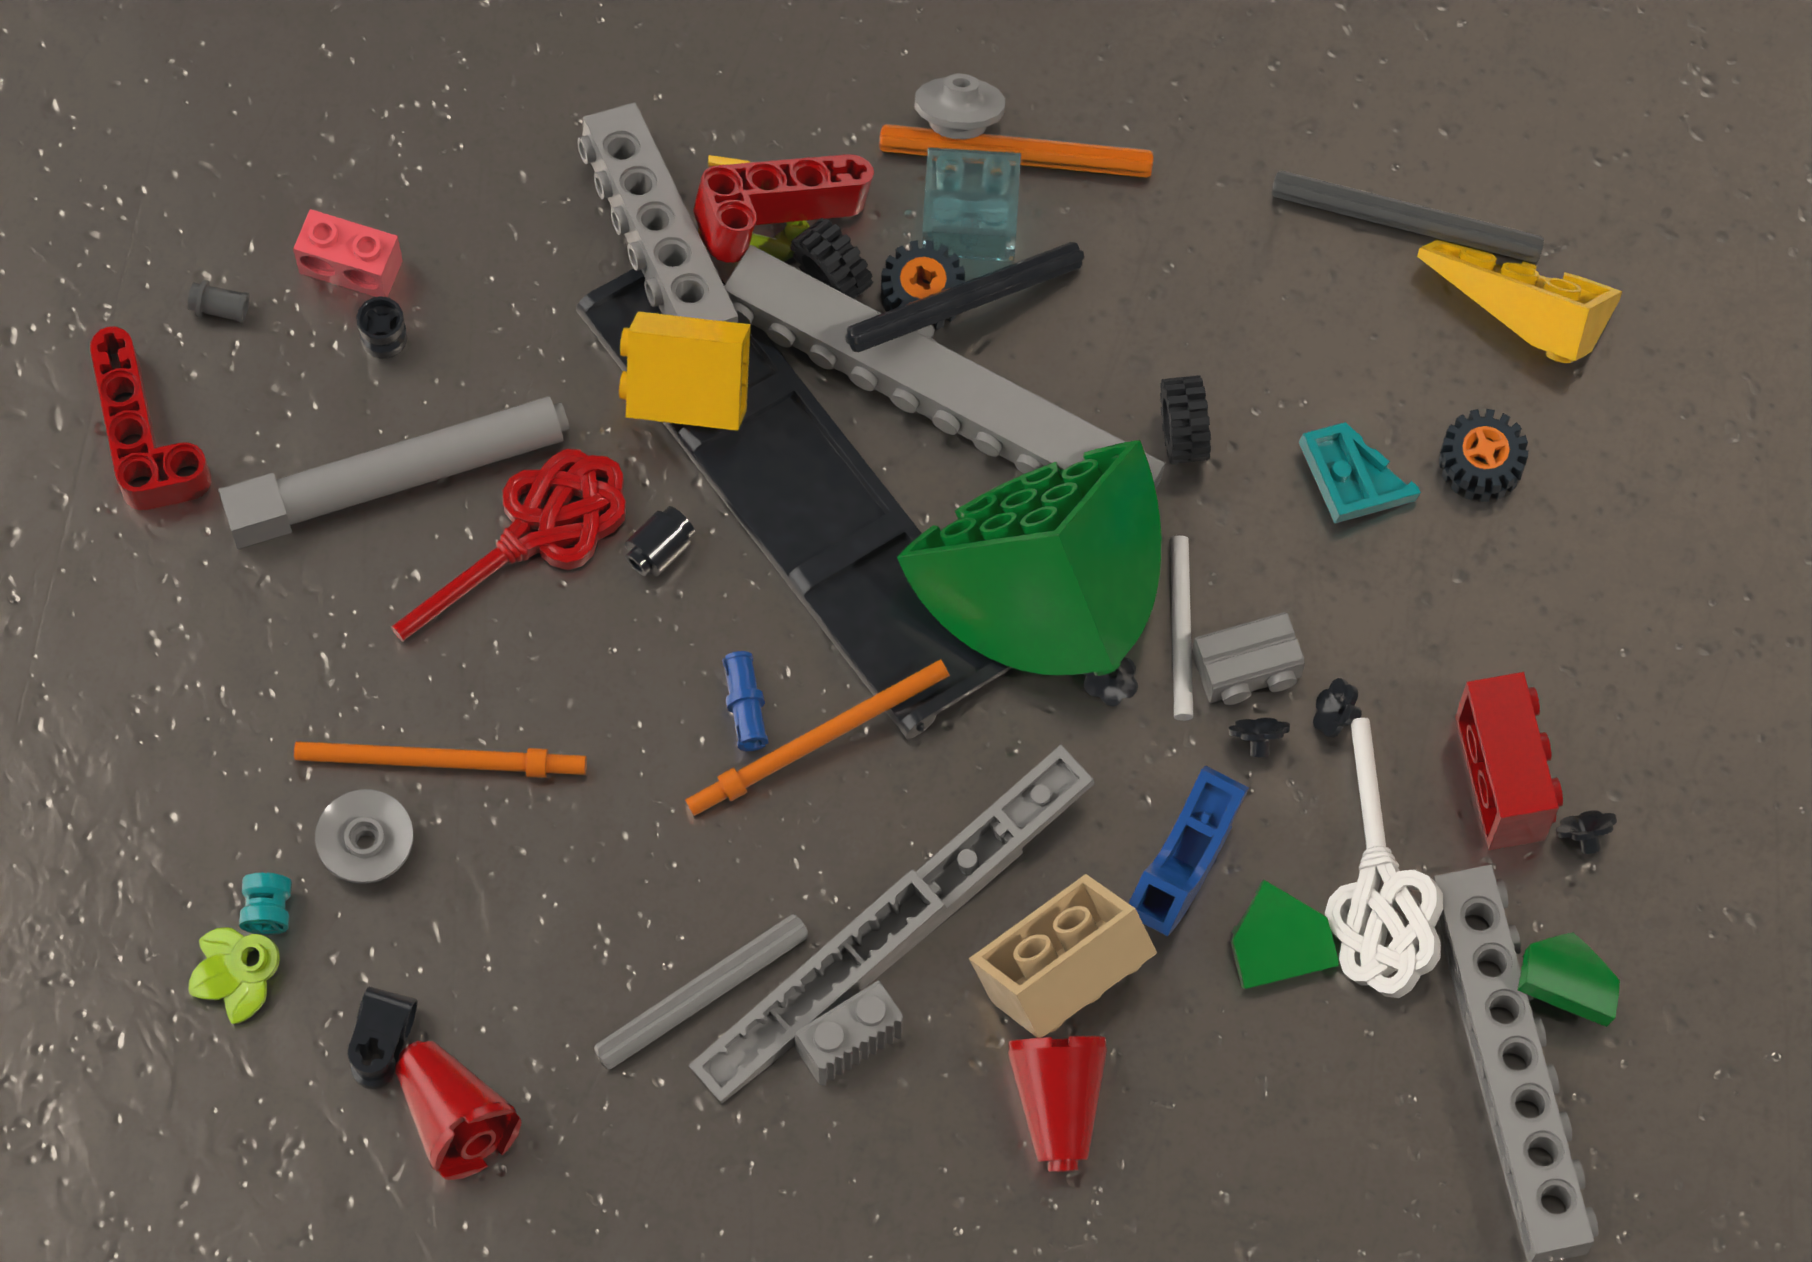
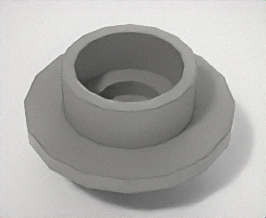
[915,74,1005,139]

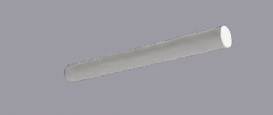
[1170,535,1193,721]

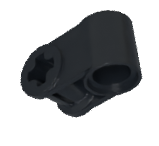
[347,986,418,1089]

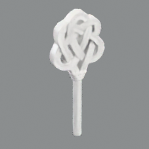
[1325,718,1443,998]

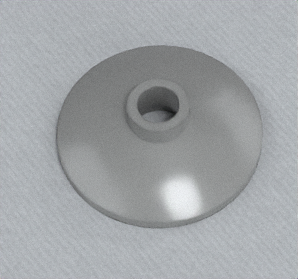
[315,789,414,884]

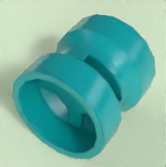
[239,872,292,935]

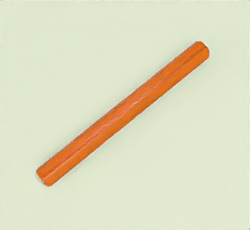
[879,124,1154,177]

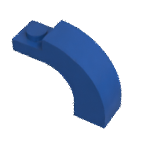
[1128,766,1249,936]

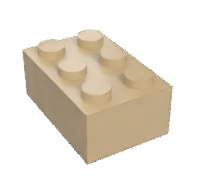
[969,874,1157,1038]

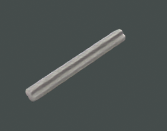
[595,914,808,1069]

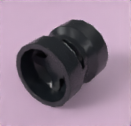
[356,296,408,359]

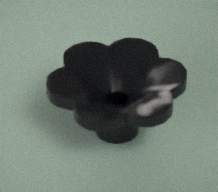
[1084,657,1138,706]
[1313,678,1362,738]
[1229,718,1290,758]
[1556,810,1617,854]

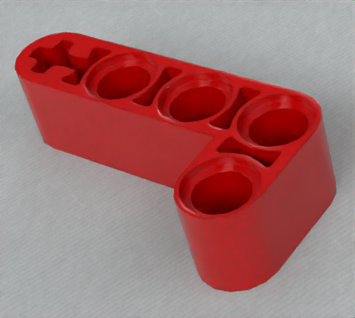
[693,154,874,263]
[90,326,211,510]

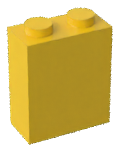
[619,311,750,431]

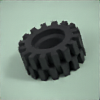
[790,218,873,299]
[1160,375,1211,464]

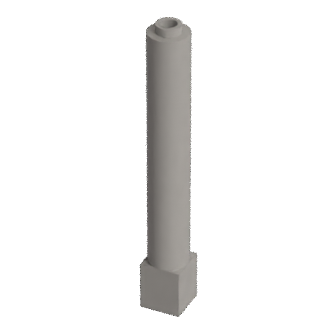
[218,396,570,549]

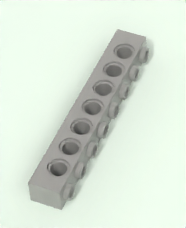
[1433,864,1598,1262]

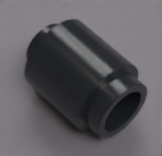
[625,506,696,576]

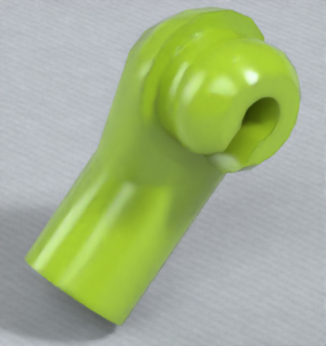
[749,221,810,262]

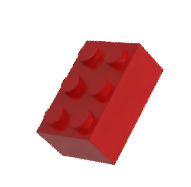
[1455,672,1563,851]

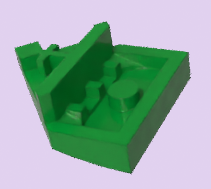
[1230,880,1340,989]
[1517,932,1620,1027]

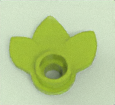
[188,927,280,1024]

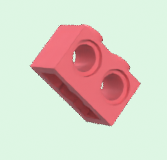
[293,209,403,298]

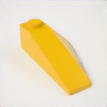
[1417,240,1622,363]

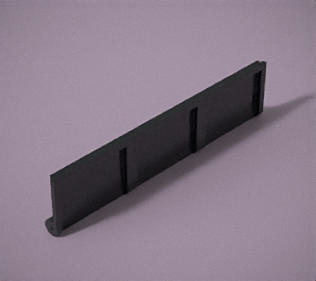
[576,266,1012,739]

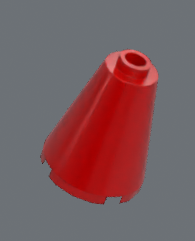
[1008,1036,1107,1172]
[395,1041,522,1180]

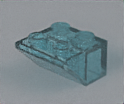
[922,147,1021,261]

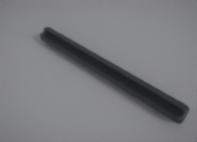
[845,242,1085,353]

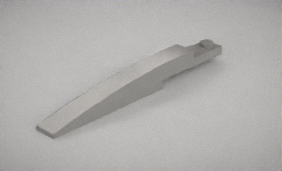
[689,745,1094,1103]

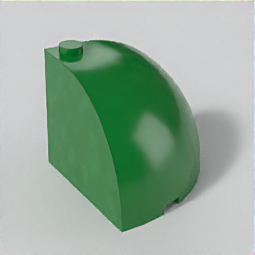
[897,440,1162,676]

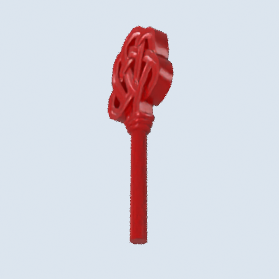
[391,449,626,642]

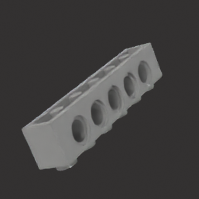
[577,102,738,323]

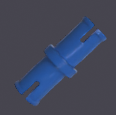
[722,651,769,751]

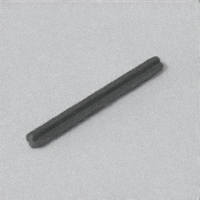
[1272,171,1544,263]

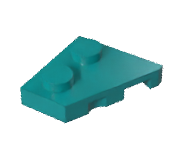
[1299,422,1421,524]

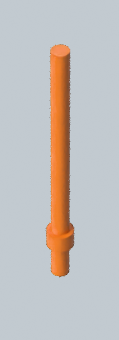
[685,659,950,816]
[294,741,587,778]

